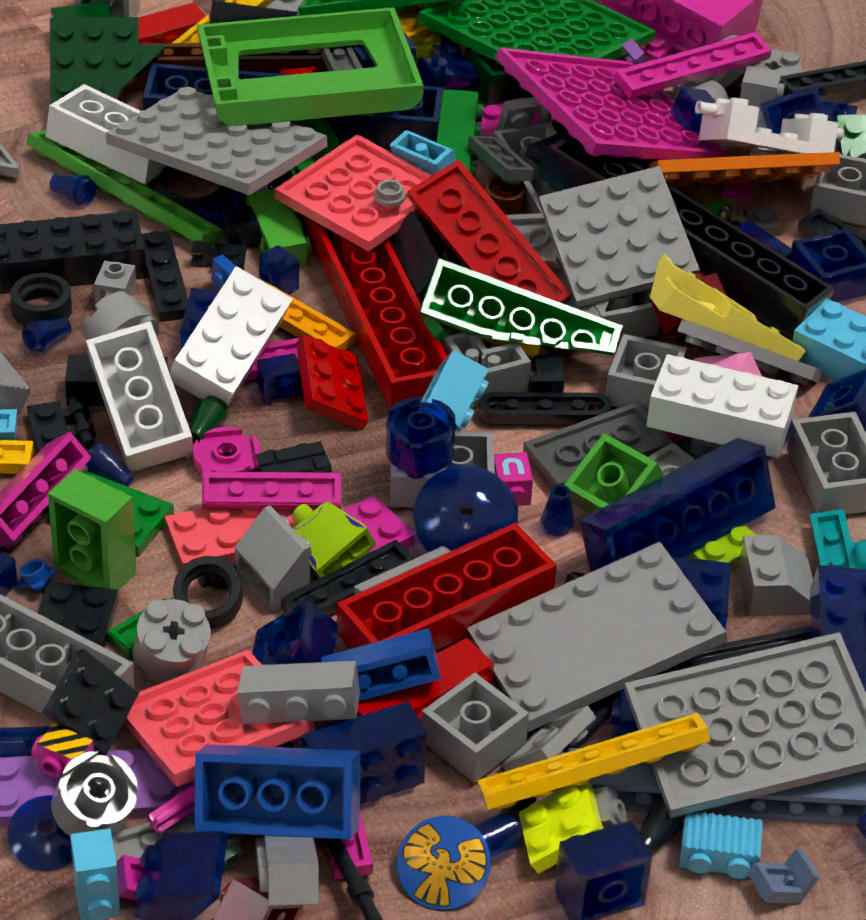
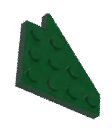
[50,17,164,105]

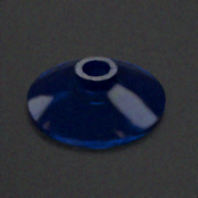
[8,795,72,871]

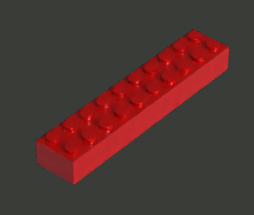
[297,212,447,413]

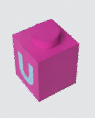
[494,452,533,507]

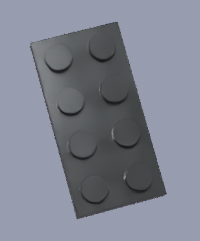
[523,402,673,494]

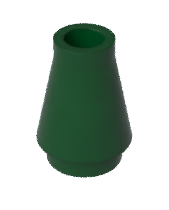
[189,395,228,443]

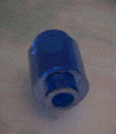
[474,812,522,861]

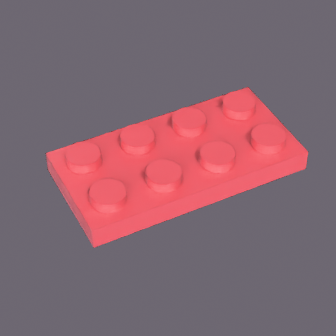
[164,508,298,568]

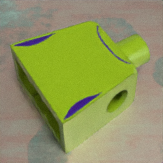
[292,502,376,579]

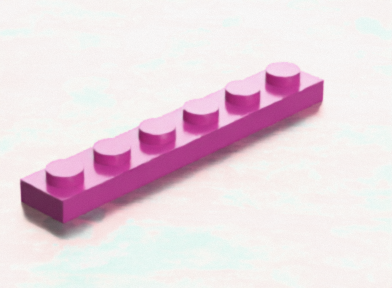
[613,32,772,99]

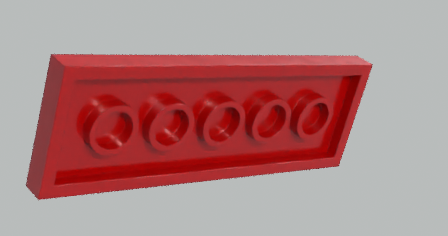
[407,159,572,304]

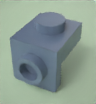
[748,849,819,904]

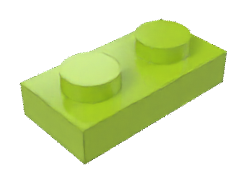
[689,522,757,580]

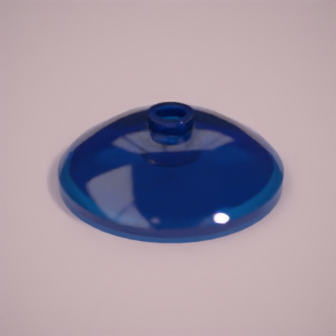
[413,465,518,553]

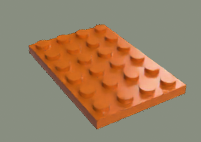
[642,152,840,187]

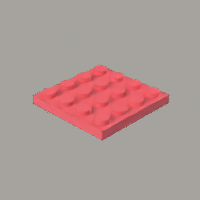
[275,134,432,252]
[123,650,315,787]

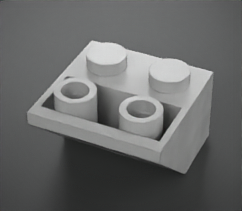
[235,505,312,614]

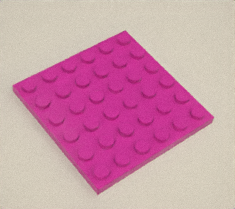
[495,48,732,160]

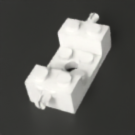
[695,98,844,155]

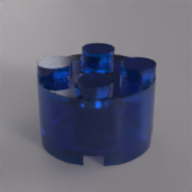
[385,397,456,479]

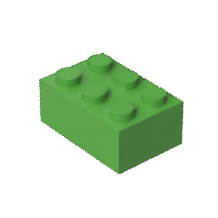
[48,469,137,591]

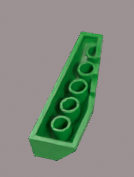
[419,259,622,355]

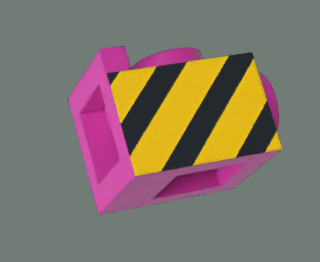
[31,723,94,778]

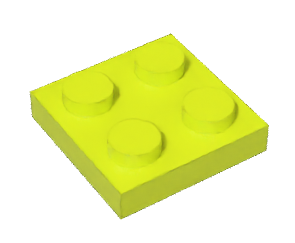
[519,781,605,874]

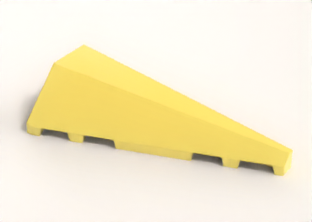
[650,254,806,361]

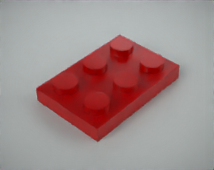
[296,334,369,431]

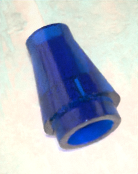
[49,174,96,205]
[22,316,72,352]
[84,443,135,487]
[540,484,575,536]

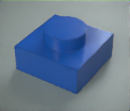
[211,254,236,291]

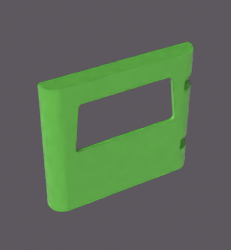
[197,7,424,126]

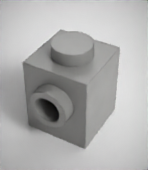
[94,261,136,309]

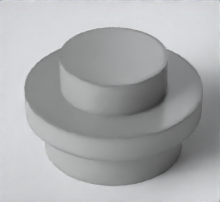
[374,180,406,208]

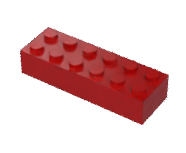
[336,522,557,650]

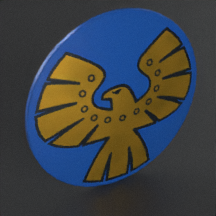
[397,816,491,910]

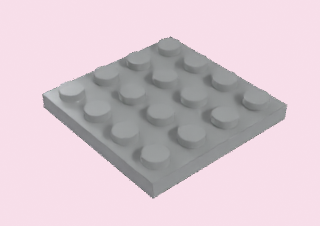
[539,166,700,308]

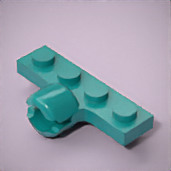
[810,509,866,621]

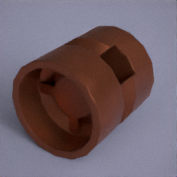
[486,176,525,215]

